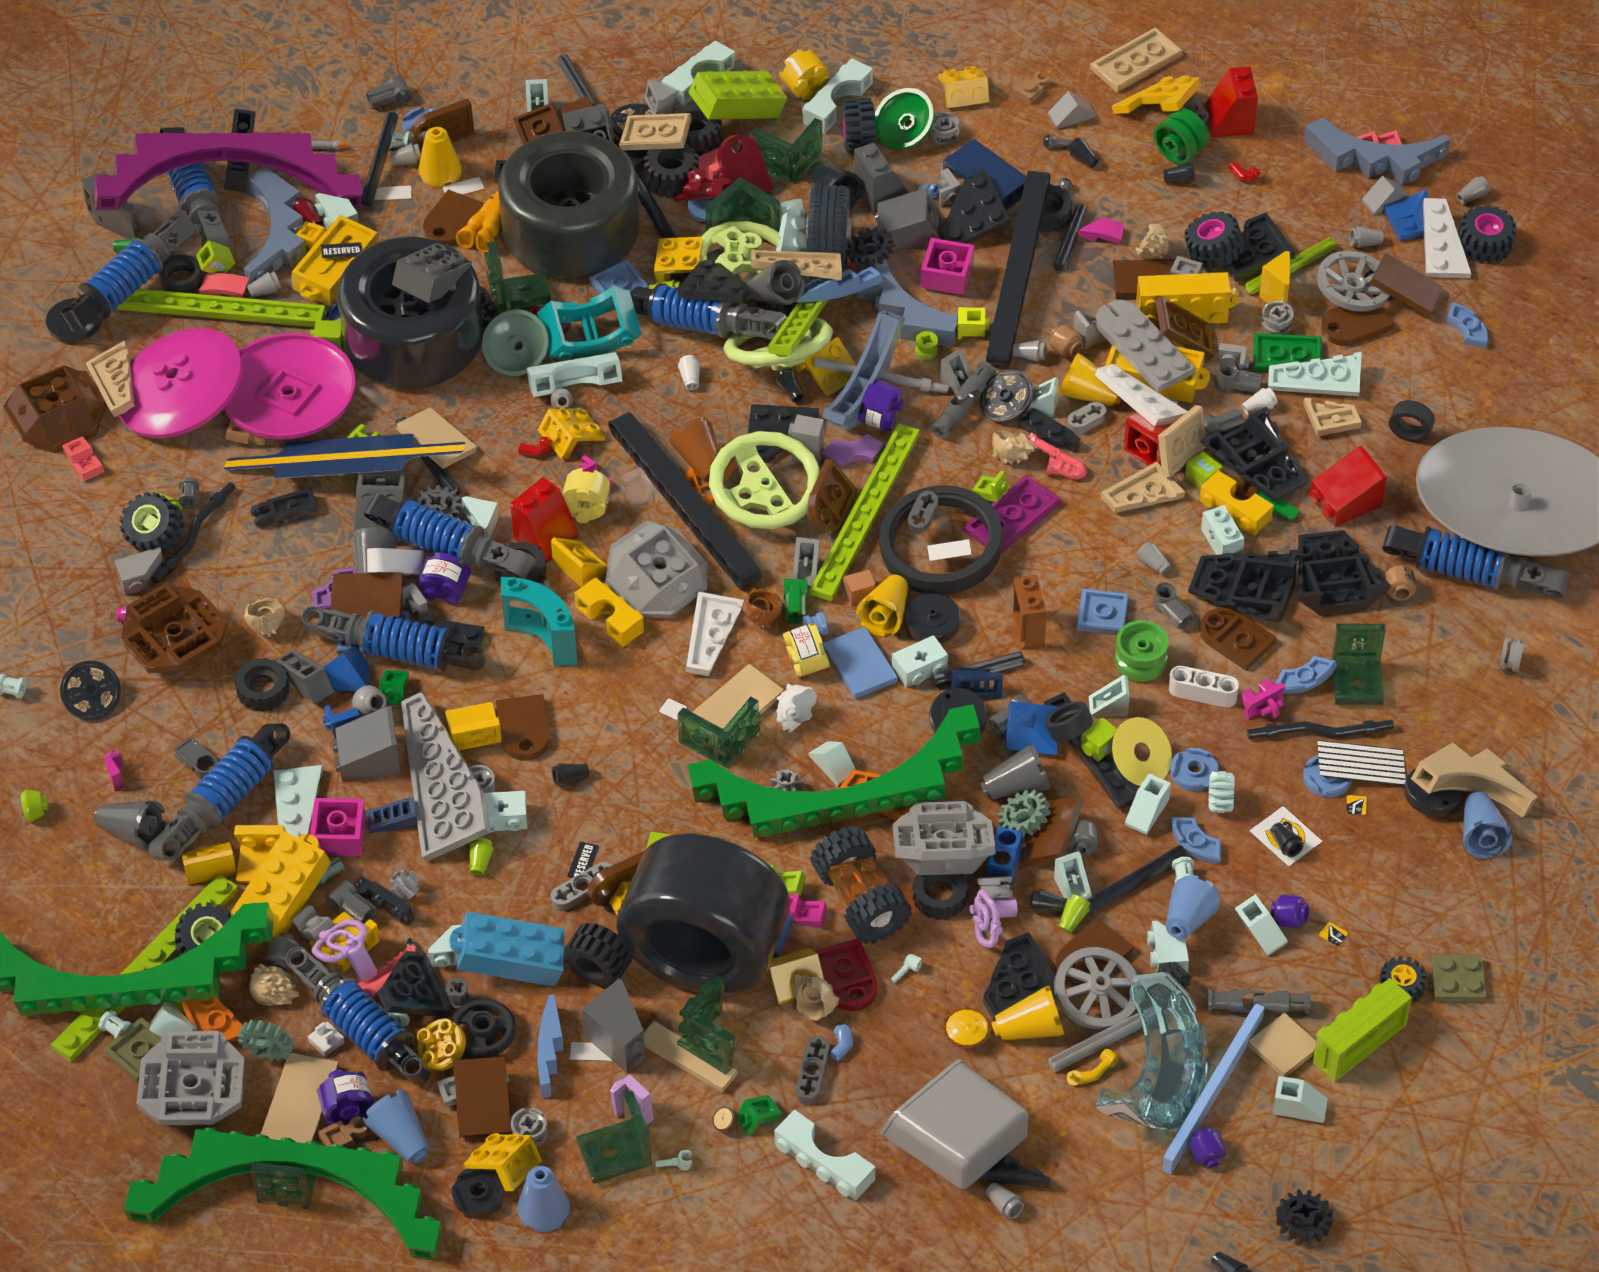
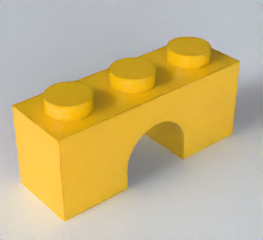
[1200,470,1274,536]
[574,577,644,647]

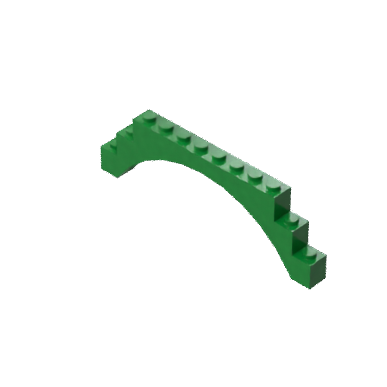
[687,704,981,838]
[0,902,274,1016]
[124,1128,443,1260]

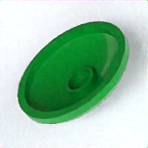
[875,88,935,150]

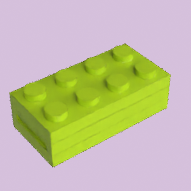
[688,70,787,120]
[1313,978,1412,1082]

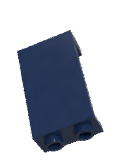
[943,139,1027,210]

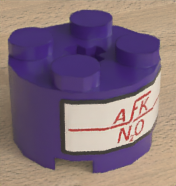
[858,379,905,432]
[418,552,471,605]
[316,1070,374,1125]

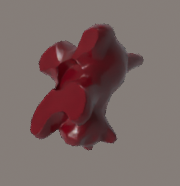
[674,168,731,208]

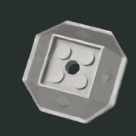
[605,520,708,618]
[893,801,995,875]
[137,1031,245,1126]

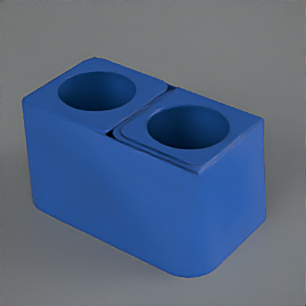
[986,827,1022,887]

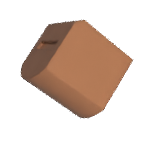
[843,570,875,606]

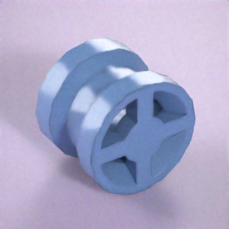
[803,612,828,636]

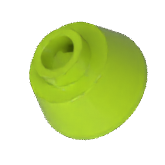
[21,789,49,822]

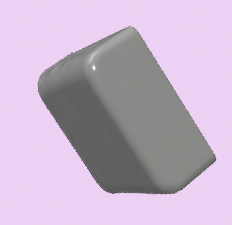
[879,1059,1028,1189]

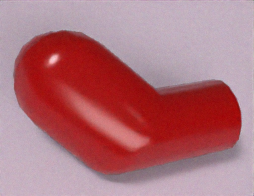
[1228,161,1261,182]
[518,436,552,457]

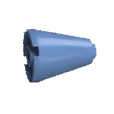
[1463,792,1513,859]
[1166,875,1221,939]
[363,1089,430,1164]
[517,1166,570,1232]

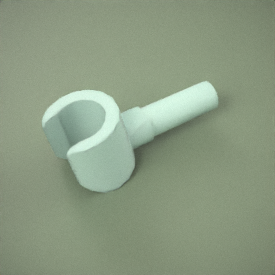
[891,954,922,983]
[655,1150,692,1170]

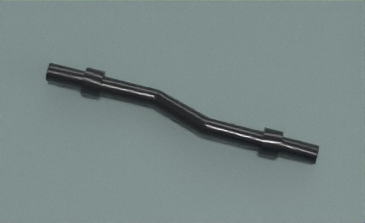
[151,482,236,583]
[1247,720,1394,739]

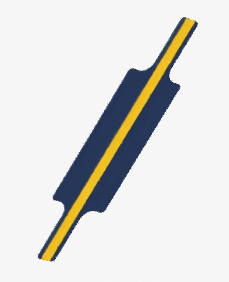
[224,434,465,478]

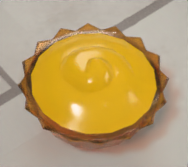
[942,1006,992,1050]

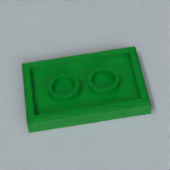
[1253,333,1321,373]

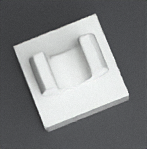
[308,1021,345,1057]

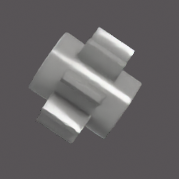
[771,769,801,791]
[389,869,420,900]

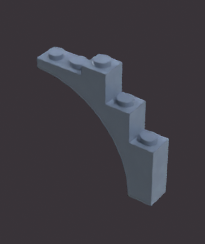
[1304,117,1450,186]
[244,166,306,285]
[857,259,958,347]
[822,310,905,429]

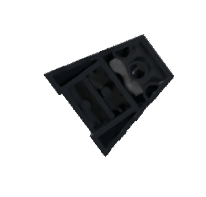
[1200,406,1308,501]
[1298,530,1391,615]
[1188,549,1299,622]

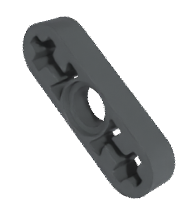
[796,1036,829,1105]

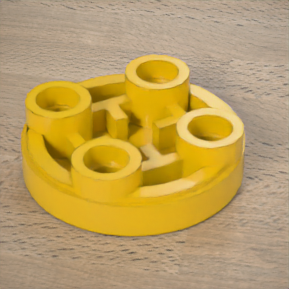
[417,1019,466,1071]

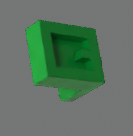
[380,670,409,706]
[738,1095,782,1135]

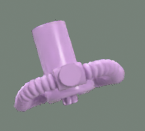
[970,889,1017,948]
[312,919,377,981]

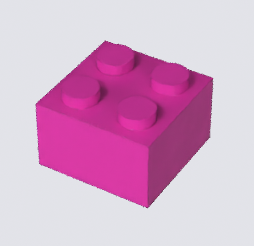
[921,238,974,295]
[310,798,366,856]

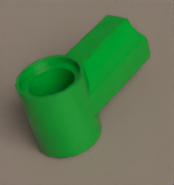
[784,579,808,624]

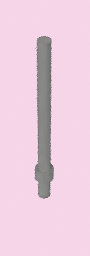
[813,358,949,394]

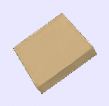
[1248,1013,1316,1077]

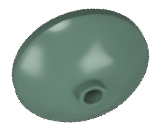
[482,310,549,377]

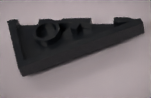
[976,1154,1050,1188]

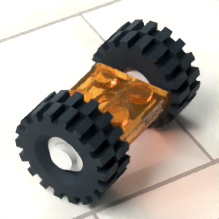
[810,826,912,944]

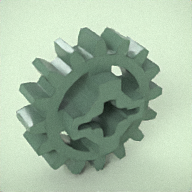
[998,790,1051,838]
[237,1020,294,1062]

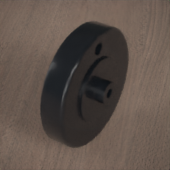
[904,594,961,643]
[929,688,987,735]
[1404,768,1464,816]

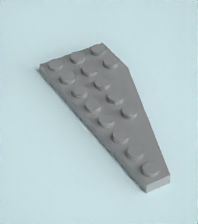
[401,692,490,862]

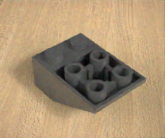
[562,103,615,144]
[81,170,140,239]
[392,243,472,303]
[354,471,408,543]

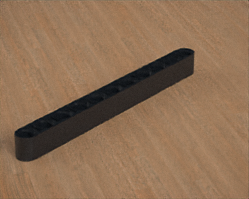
[986,170,1051,367]
[608,412,762,589]

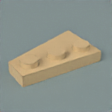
[1101,462,1185,513]

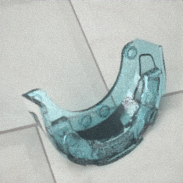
[1095,972,1208,1130]

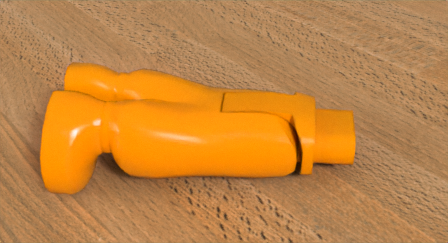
[455,191,501,255]

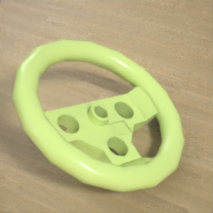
[700,221,780,300]
[723,318,833,371]
[709,431,821,529]

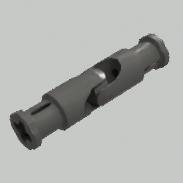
[931,361,996,440]
[1207,989,1311,1015]

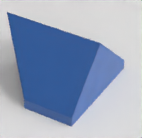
[323,645,370,691]

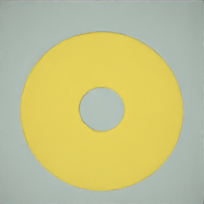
[1112,717,1172,786]

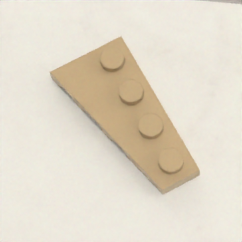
[751,250,842,280]
[86,340,135,417]

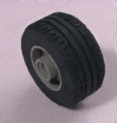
[806,185,852,269]

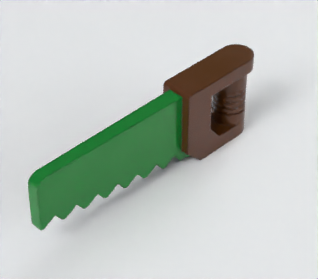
[1235,478,1301,521]

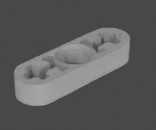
[551,862,612,911]

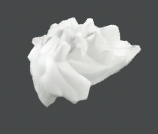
[776,683,817,733]

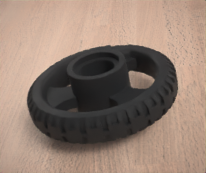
[451,999,516,1058]

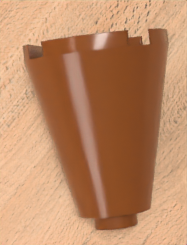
[669,417,719,482]

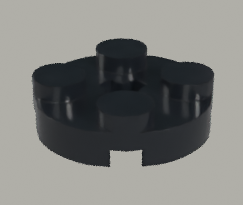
[451,1169,505,1219]

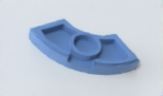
[1446,302,1488,349]
[1275,656,1337,694]
[1171,817,1221,865]

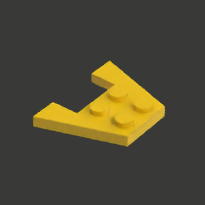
[1111,75,1201,114]

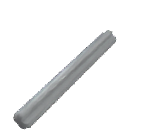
[1048,1006,1157,1072]

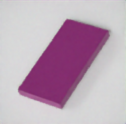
[964,475,1061,554]

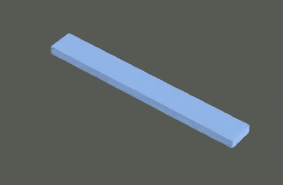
[1162,1003,1264,1175]

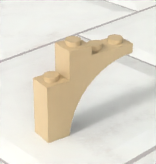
[1411,743,1538,818]

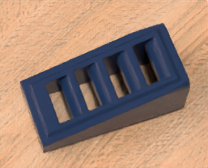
[951,670,1003,698]
[366,797,418,833]

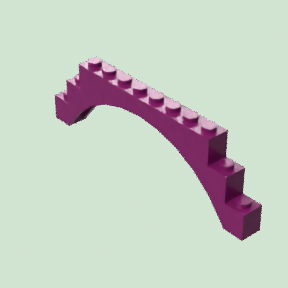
[94,133,363,210]

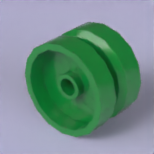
[1153,108,1209,165]

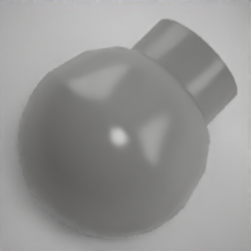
[352,685,386,717]

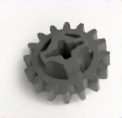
[413,485,462,519]

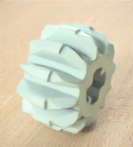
[1209,771,1235,813]

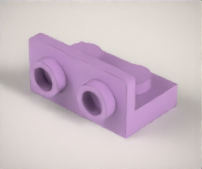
[610,1074,654,1125]

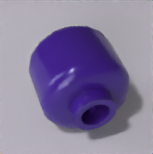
[1270,894,1309,928]
[1189,1127,1227,1168]

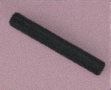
[1054,204,1088,271]
[933,651,1024,688]

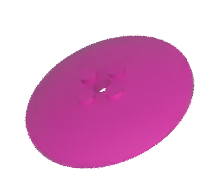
[118,328,243,438]
[223,333,356,439]

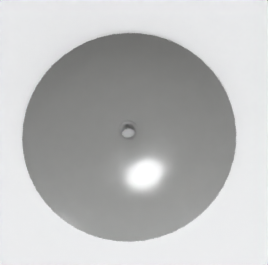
[1416,427,1599,556]

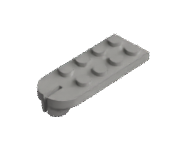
[1096,300,1195,392]

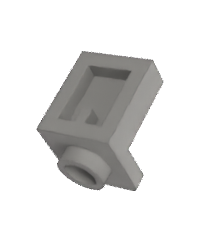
[939,168,960,207]
[1170,256,1203,275]
[1217,343,1250,371]
[402,583,429,618]
[291,905,335,941]

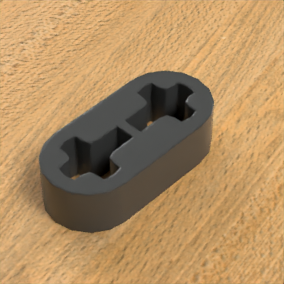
[908,491,938,534]

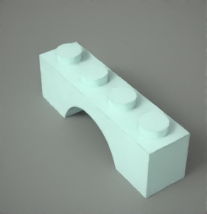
[661,41,735,107]
[802,58,873,134]
[527,352,623,397]
[774,1110,875,1201]

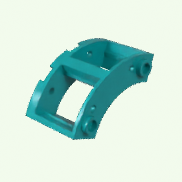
[537,286,642,361]
[501,577,578,666]

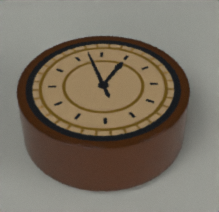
[712,1106,739,1134]

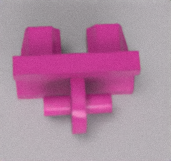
[1240,678,1286,720]

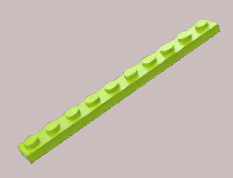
[116,289,326,327]
[810,423,920,602]
[51,874,239,1062]

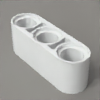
[367,548,424,575]
[1169,666,1239,707]

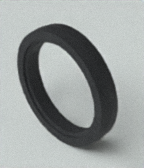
[879,485,1003,595]

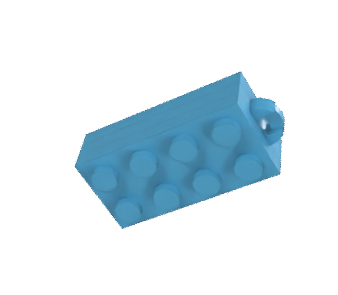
[449,911,565,987]

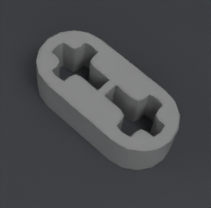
[1067,402,1106,435]

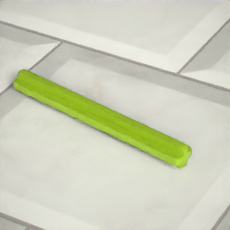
[1245,238,1336,295]

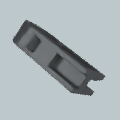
[173,736,218,779]

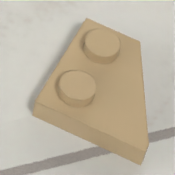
[1303,398,1361,436]

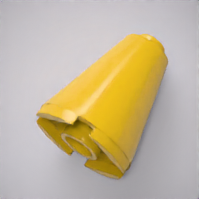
[418,127,462,187]
[1059,353,1122,407]
[856,575,908,637]
[991,986,1065,1040]

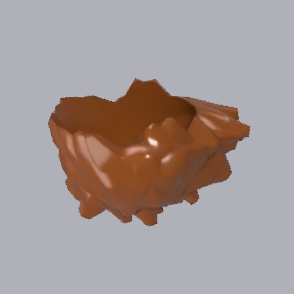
[743,588,782,630]

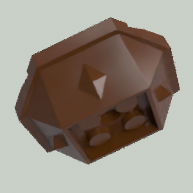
[3,365,106,453]
[121,582,228,676]

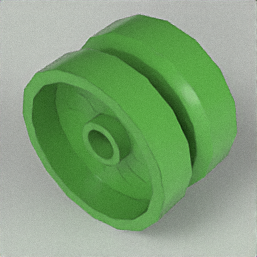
[1115,620,1169,682]

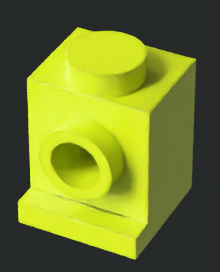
[958,307,990,339]

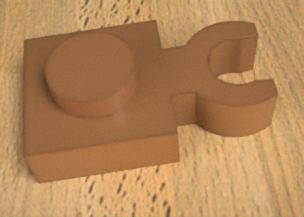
[1013,71,1050,105]
[225,421,266,445]
[318,1116,368,1148]

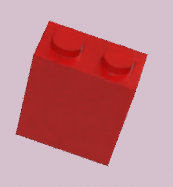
[1204,66,1258,137]
[1123,413,1173,466]
[1309,446,1387,527]
[510,477,579,563]

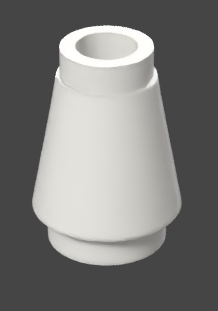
[678,355,700,390]
[1242,388,1277,416]

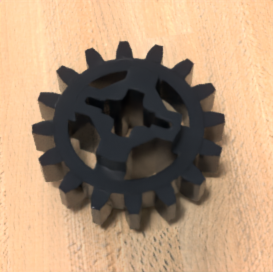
[846,227,895,269]
[1275,1189,1333,1245]

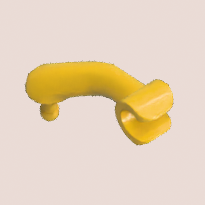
[1067,1049,1118,1085]

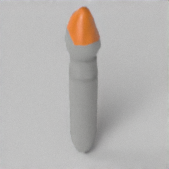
[311,140,348,150]

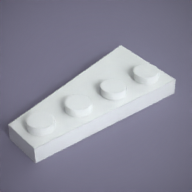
[1423,198,1471,278]
[1095,365,1188,427]
[685,592,744,676]

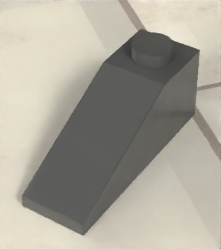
[275,649,334,704]

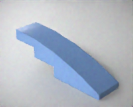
[797,266,883,302]
[538,994,564,1098]

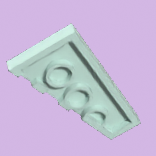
[776,212,809,283]
[1268,352,1361,396]
[274,765,323,838]

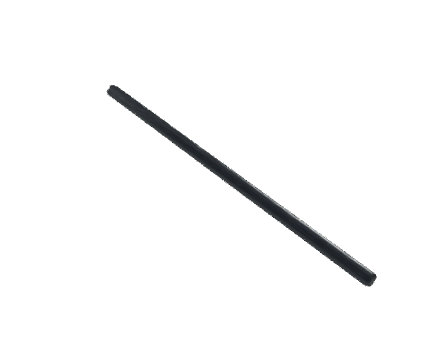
[558,54,690,278]

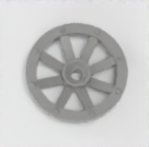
[1317,251,1390,311]
[1054,947,1141,1030]

